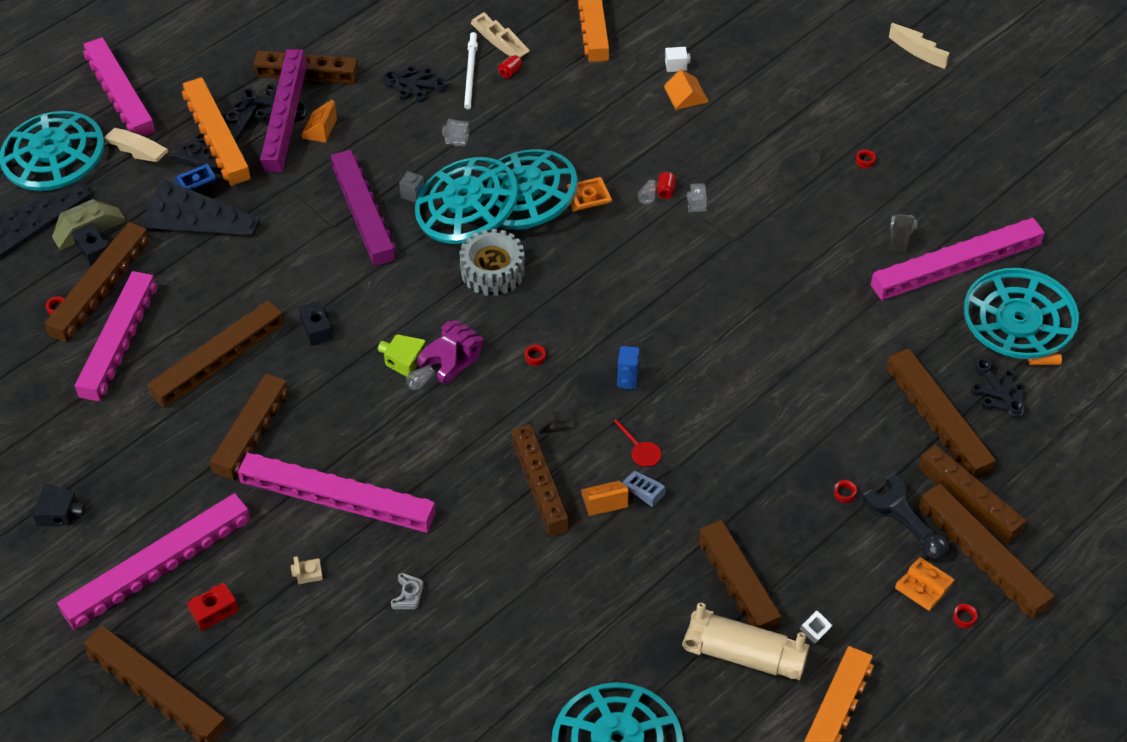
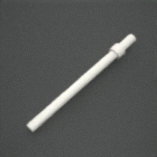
[464,32,478,109]

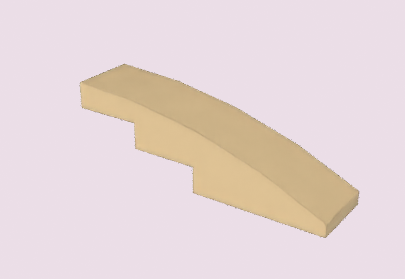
[471,12,530,58]
[889,23,950,69]
[104,128,168,162]

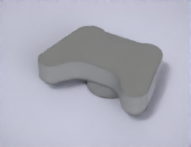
[391,573,424,609]

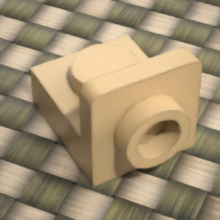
[291,556,323,584]

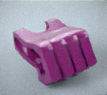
[417,320,484,385]

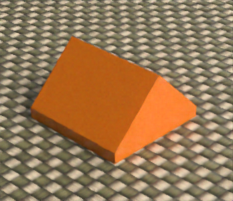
[664,69,708,110]
[300,100,337,143]
[567,177,612,212]
[581,481,628,516]

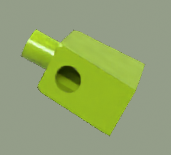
[378,335,426,378]

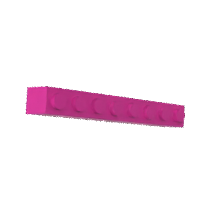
[83,37,155,137]
[75,271,157,402]

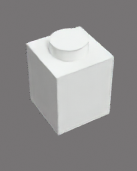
[665,47,690,72]
[800,611,832,644]

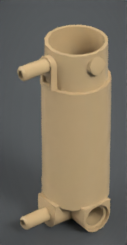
[682,603,810,680]

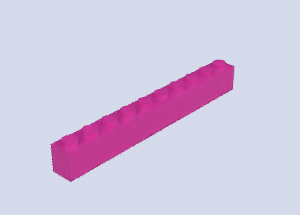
[871,218,1045,301]
[238,453,436,533]
[57,493,250,630]

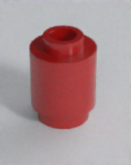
[498,55,522,79]
[657,172,676,199]

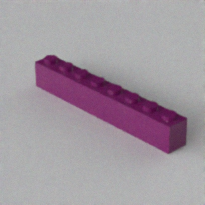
[260,49,307,173]
[330,150,396,266]

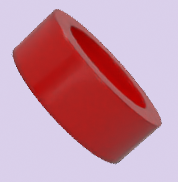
[856,149,876,168]
[46,297,64,315]
[525,345,546,366]
[834,480,857,503]
[953,604,977,628]

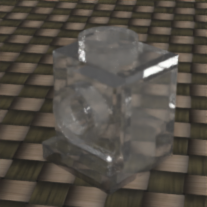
[687,183,707,212]

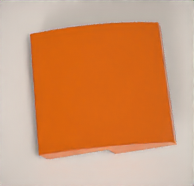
[895,557,955,611]

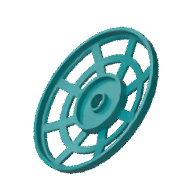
[0,111,105,191]
[477,149,578,229]
[415,157,519,244]
[964,268,1079,359]
[551,682,683,742]

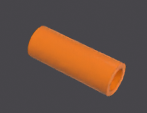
[1028,354,1062,365]

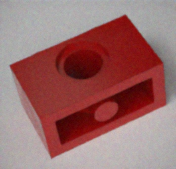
[187,583,239,631]

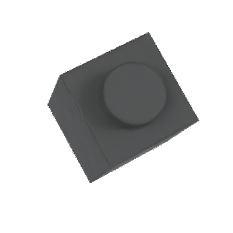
[399,171,424,203]

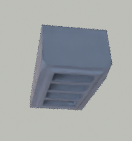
[622,471,666,507]

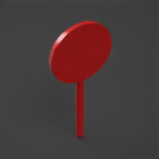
[614,419,661,467]

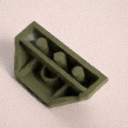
[52,199,126,250]

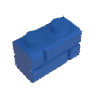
[174,164,216,192]
[617,346,639,389]

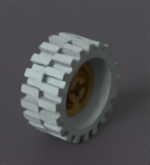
[460,229,525,296]

